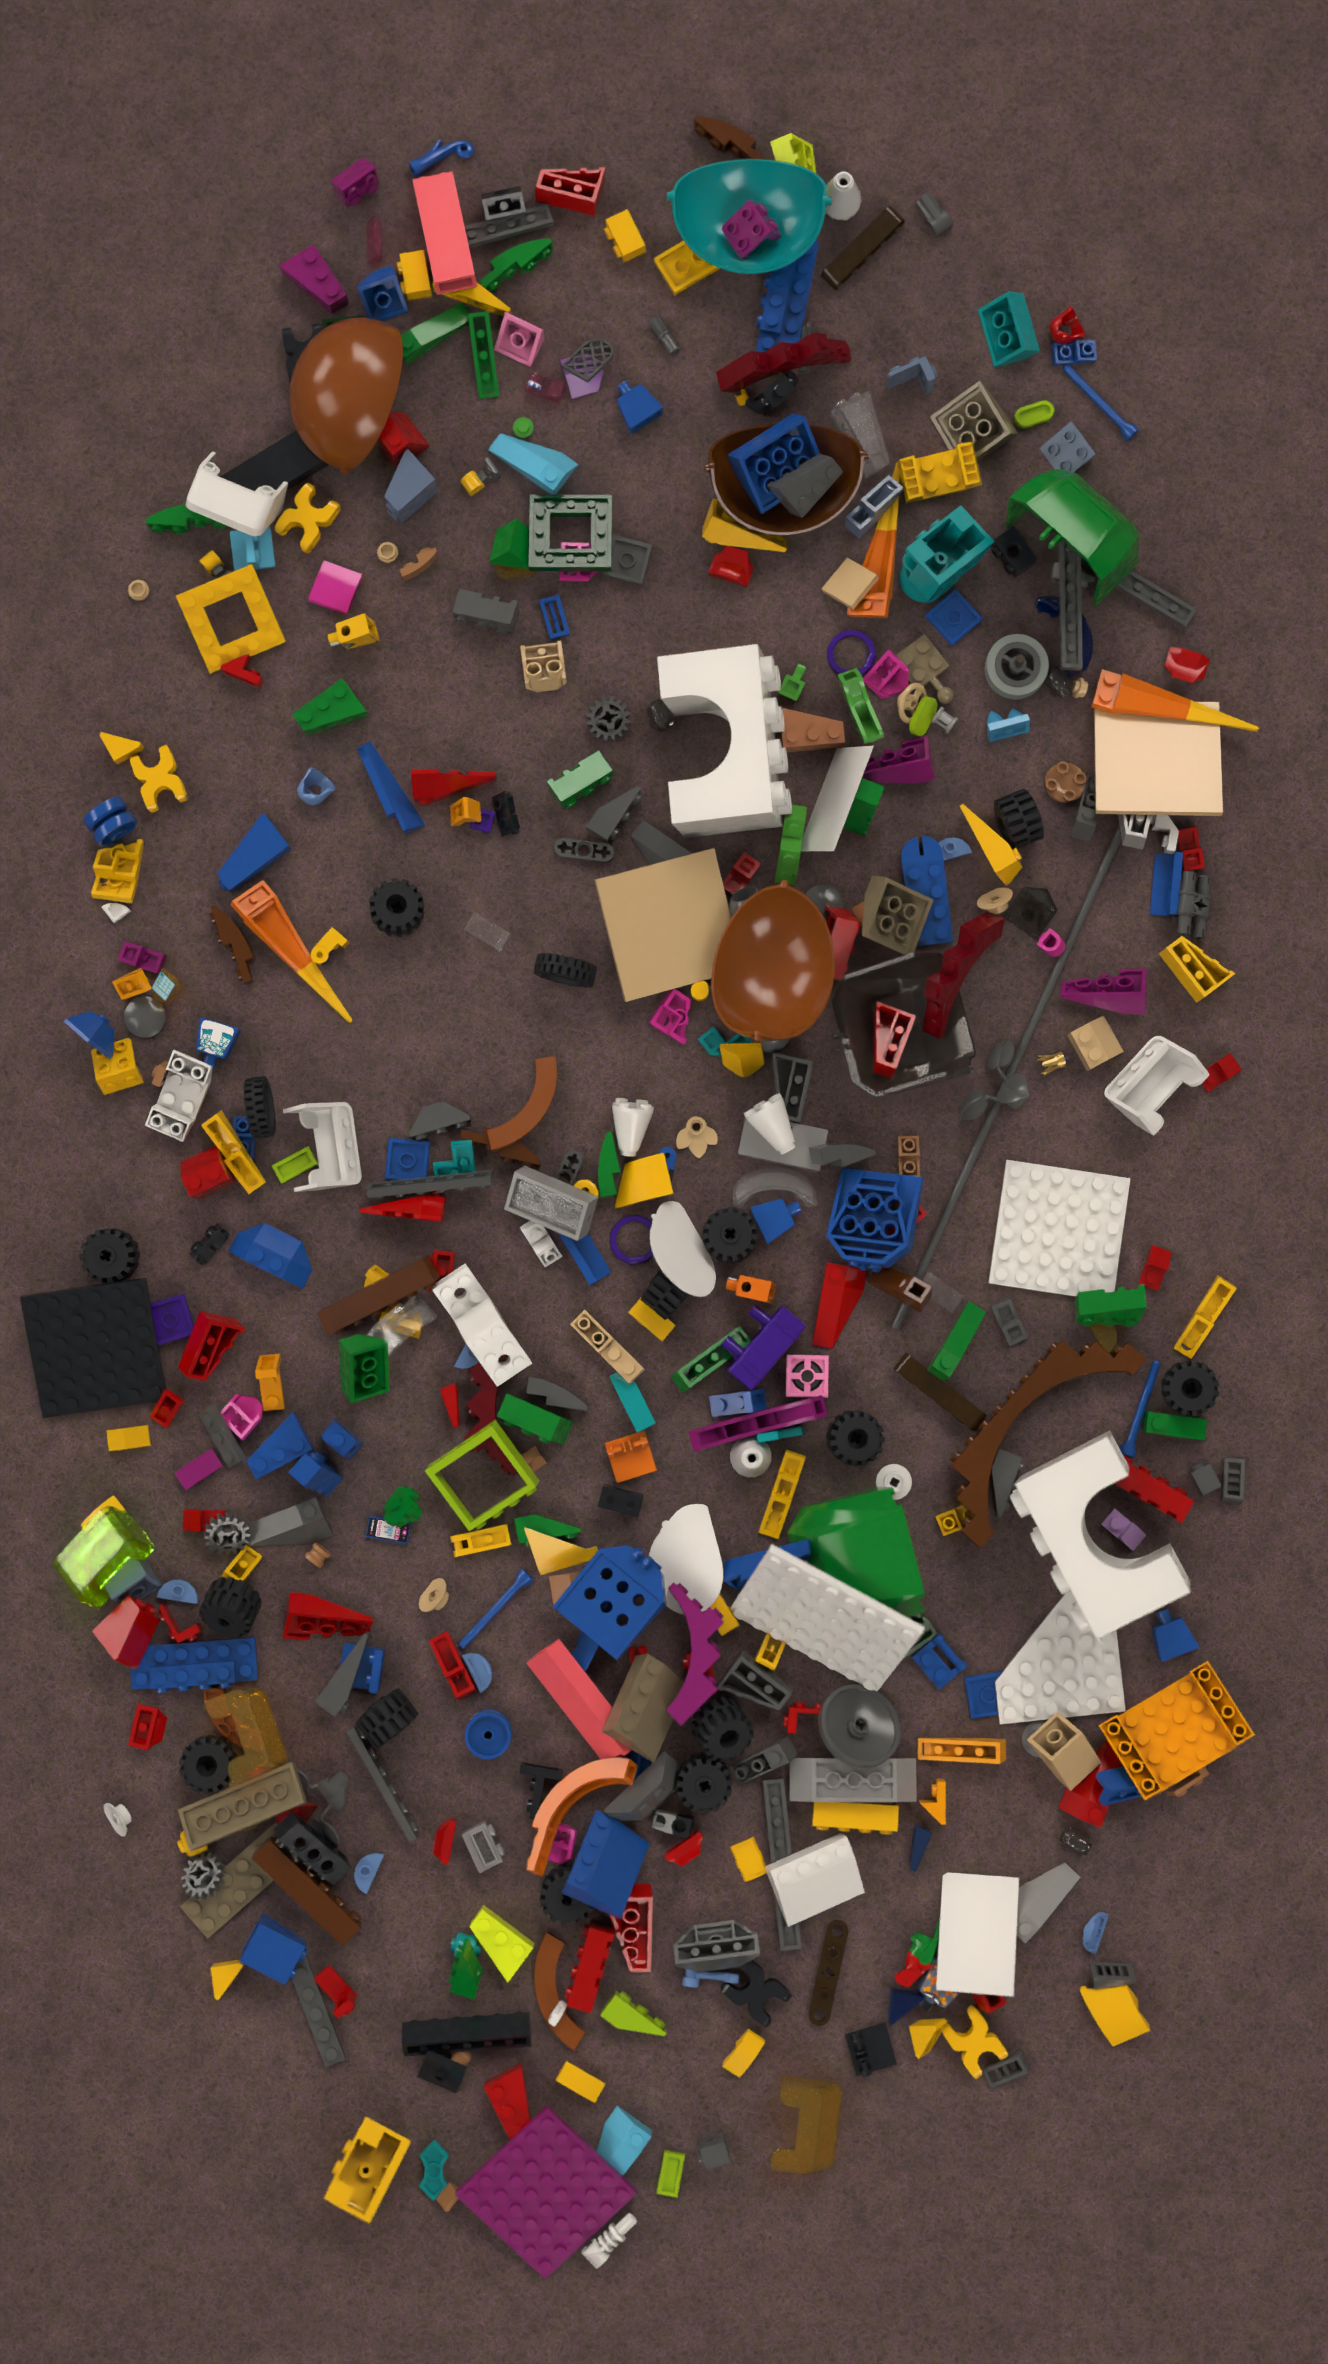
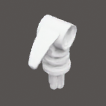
[581,2213,637,2269]

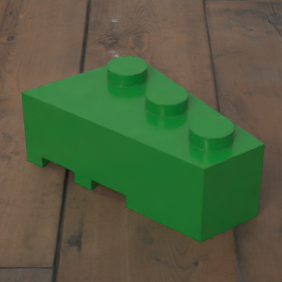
[843,778,884,836]
[1074,1284,1146,1327]

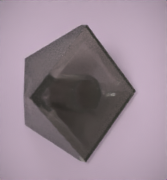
[1003,887,1058,940]

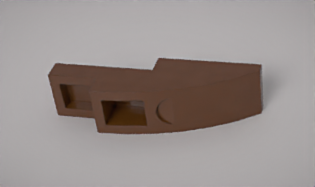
[694,116,766,160]
[209,905,256,985]
[460,1127,541,1169]

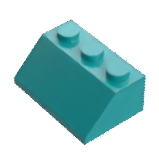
[978,291,1040,368]

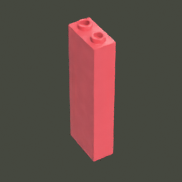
[413,171,477,295]
[526,1639,632,1759]

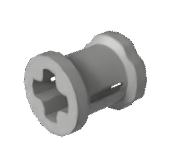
[931,707,958,734]

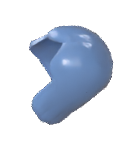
[297,767,336,806]

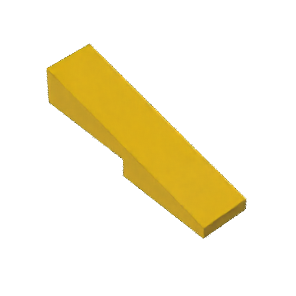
[201,1110,266,1194]
[1173,1275,1237,1359]

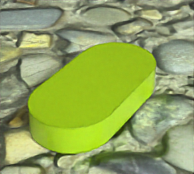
[1014,401,1054,429]
[909,696,937,736]

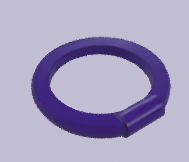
[827,630,877,675]
[610,1215,654,1265]

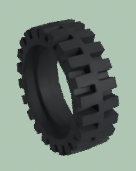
[534,953,597,988]
[244,1076,276,1139]

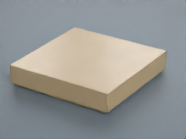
[822,558,879,610]

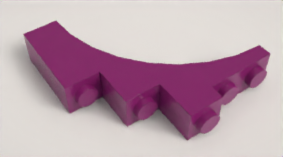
[688,1395,827,1452]
[666,1582,724,1726]

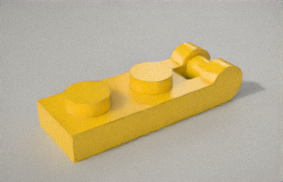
[450,1524,512,1557]

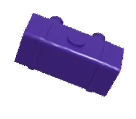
[720,1304,807,1391]

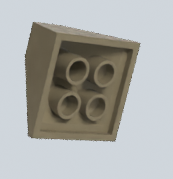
[930,380,1018,460]
[862,875,933,958]

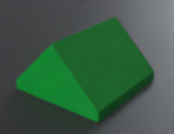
[489,518,529,569]

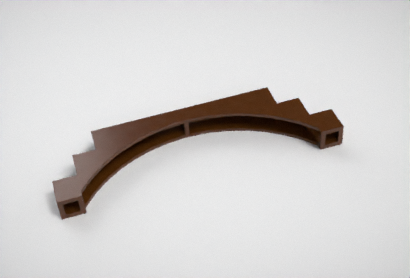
[950,1340,1147,1548]

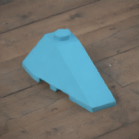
[488,433,578,495]
[597,2106,652,2176]

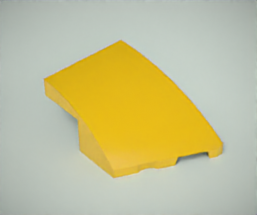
[91,839,144,903]
[615,1153,674,1209]
[1080,1985,1150,2047]

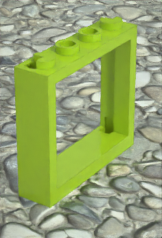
[425,1420,540,1531]

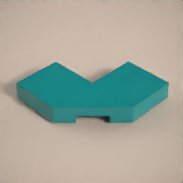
[697,1026,752,1057]
[757,1426,805,1443]

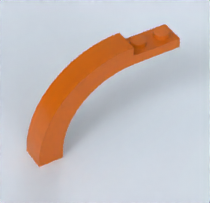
[526,1758,638,1877]

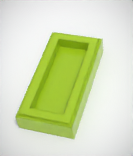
[272,1146,318,1184]
[656,2150,685,2198]

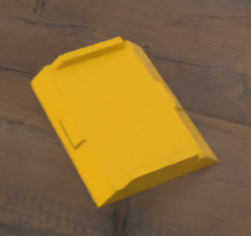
[730,1836,767,1882]

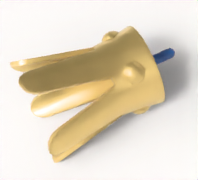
[1037,1052,1069,1076]

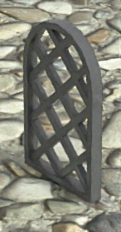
[562,339,613,383]

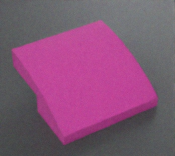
[308,560,362,615]

